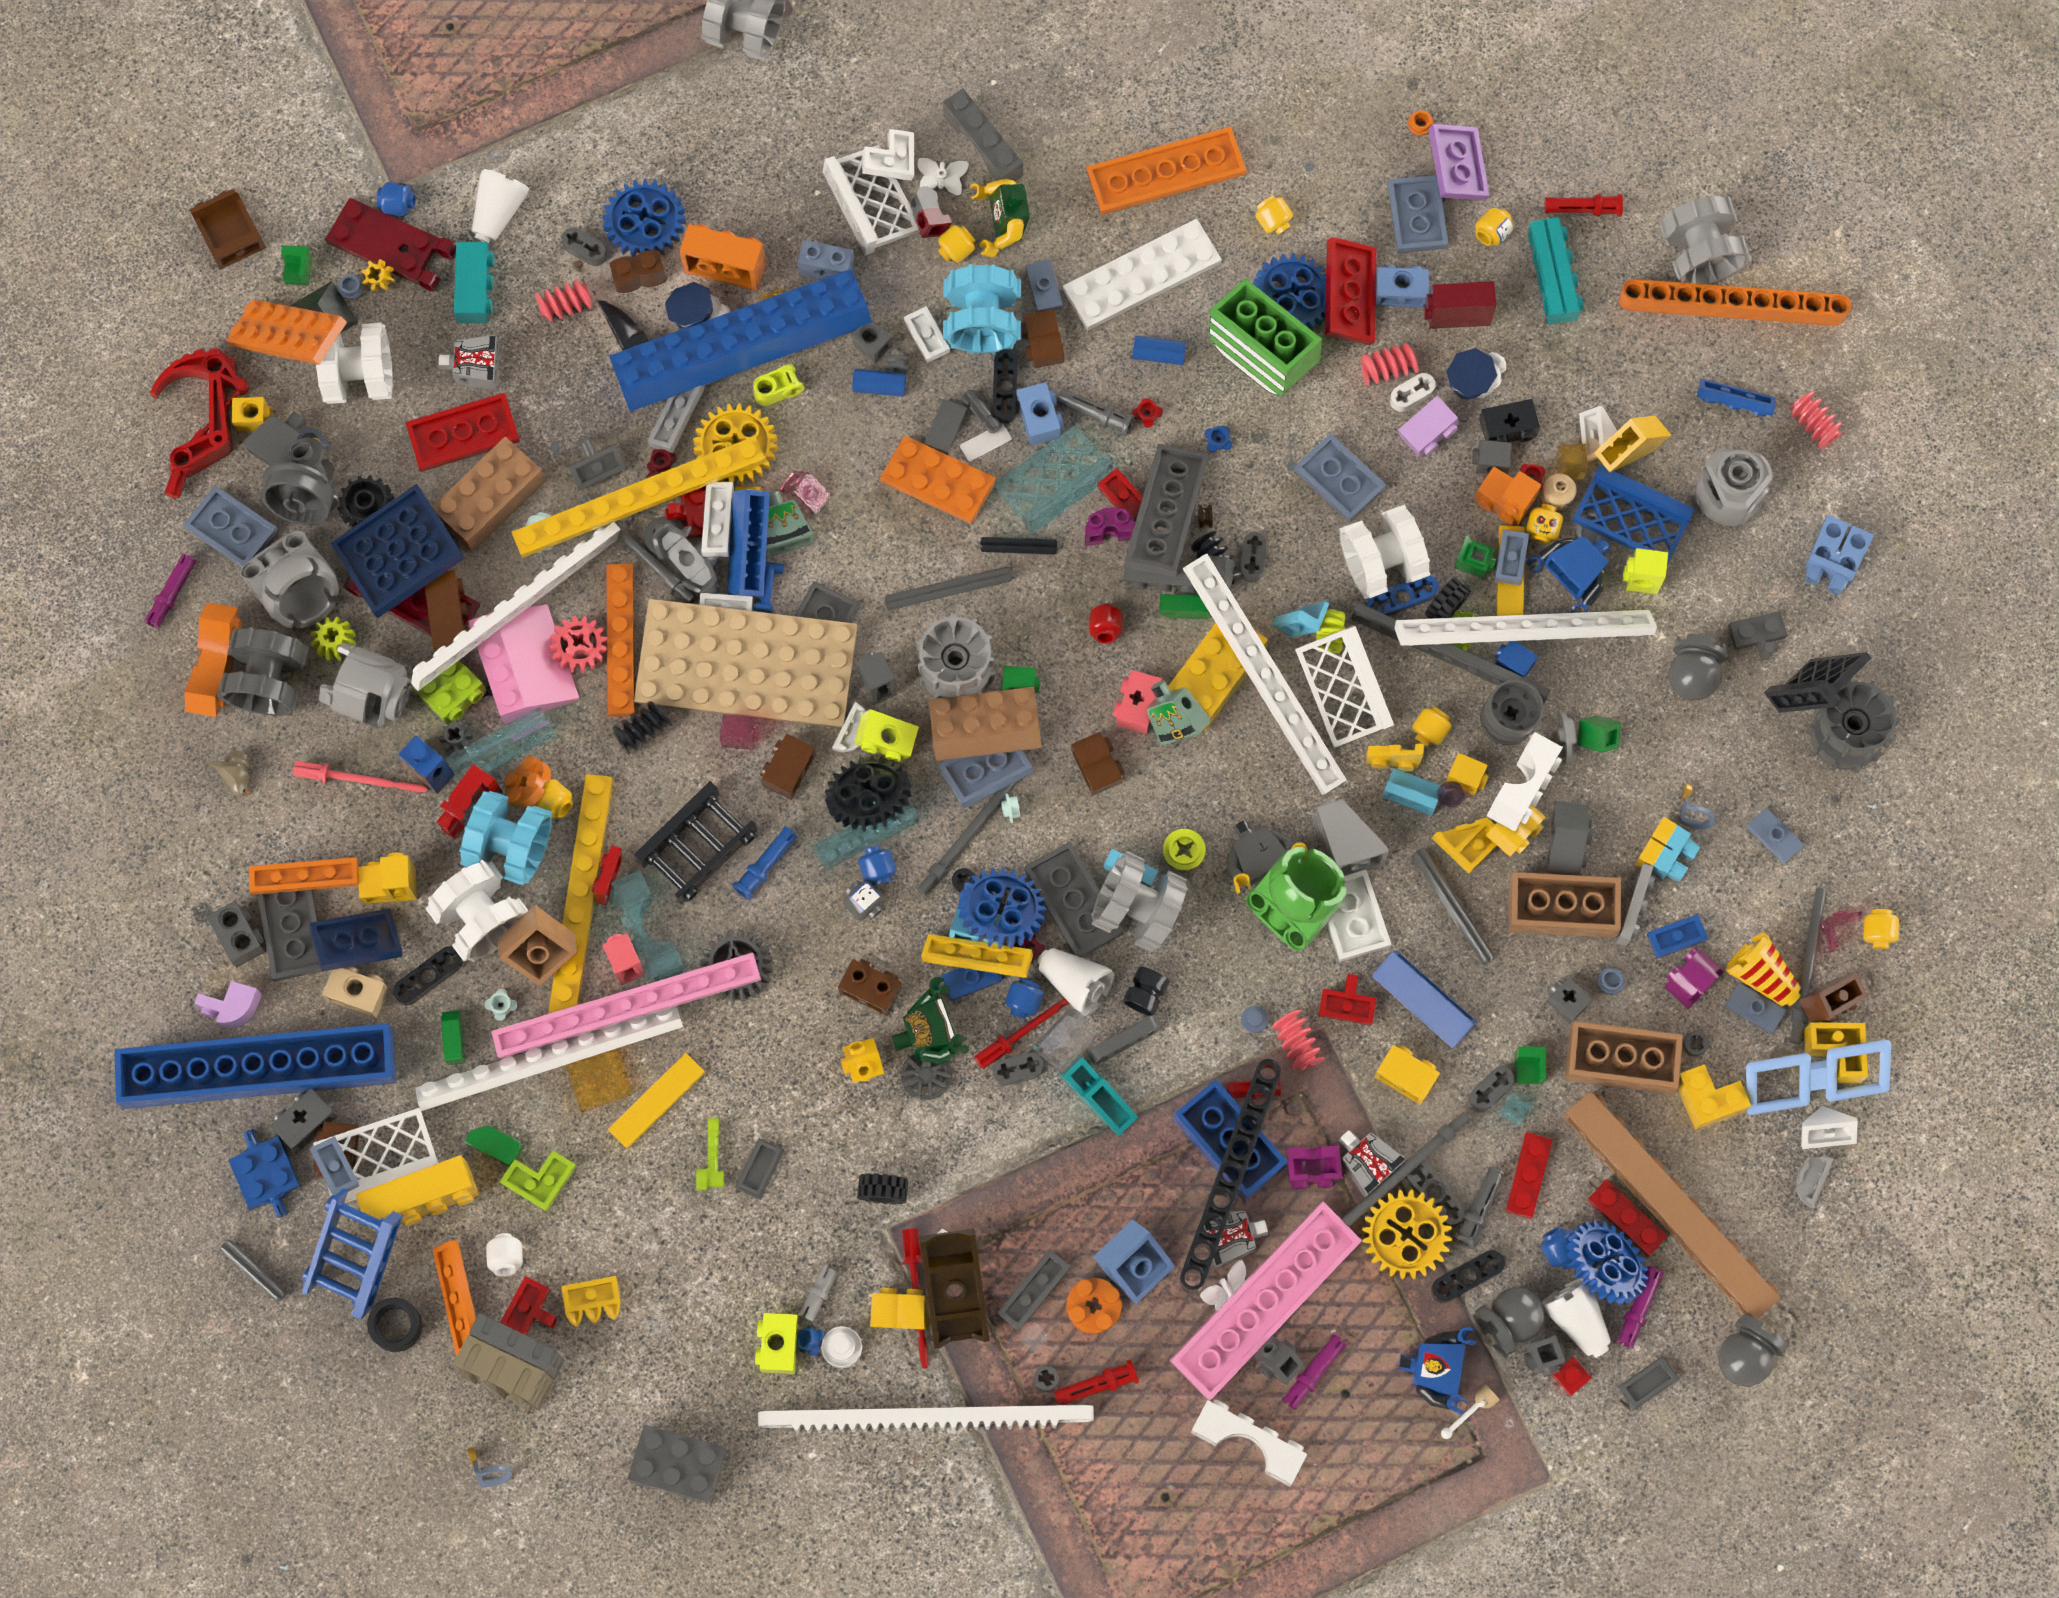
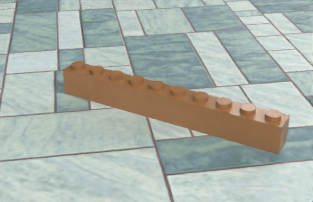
[1563,1091,1781,1320]

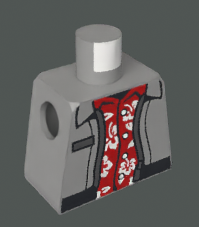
[439,335,500,391]
[1338,1130,1406,1198]
[1200,1211,1268,1270]

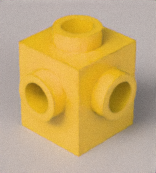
[840,1038,885,1083]

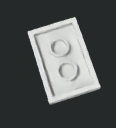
[1326,870,1392,962]

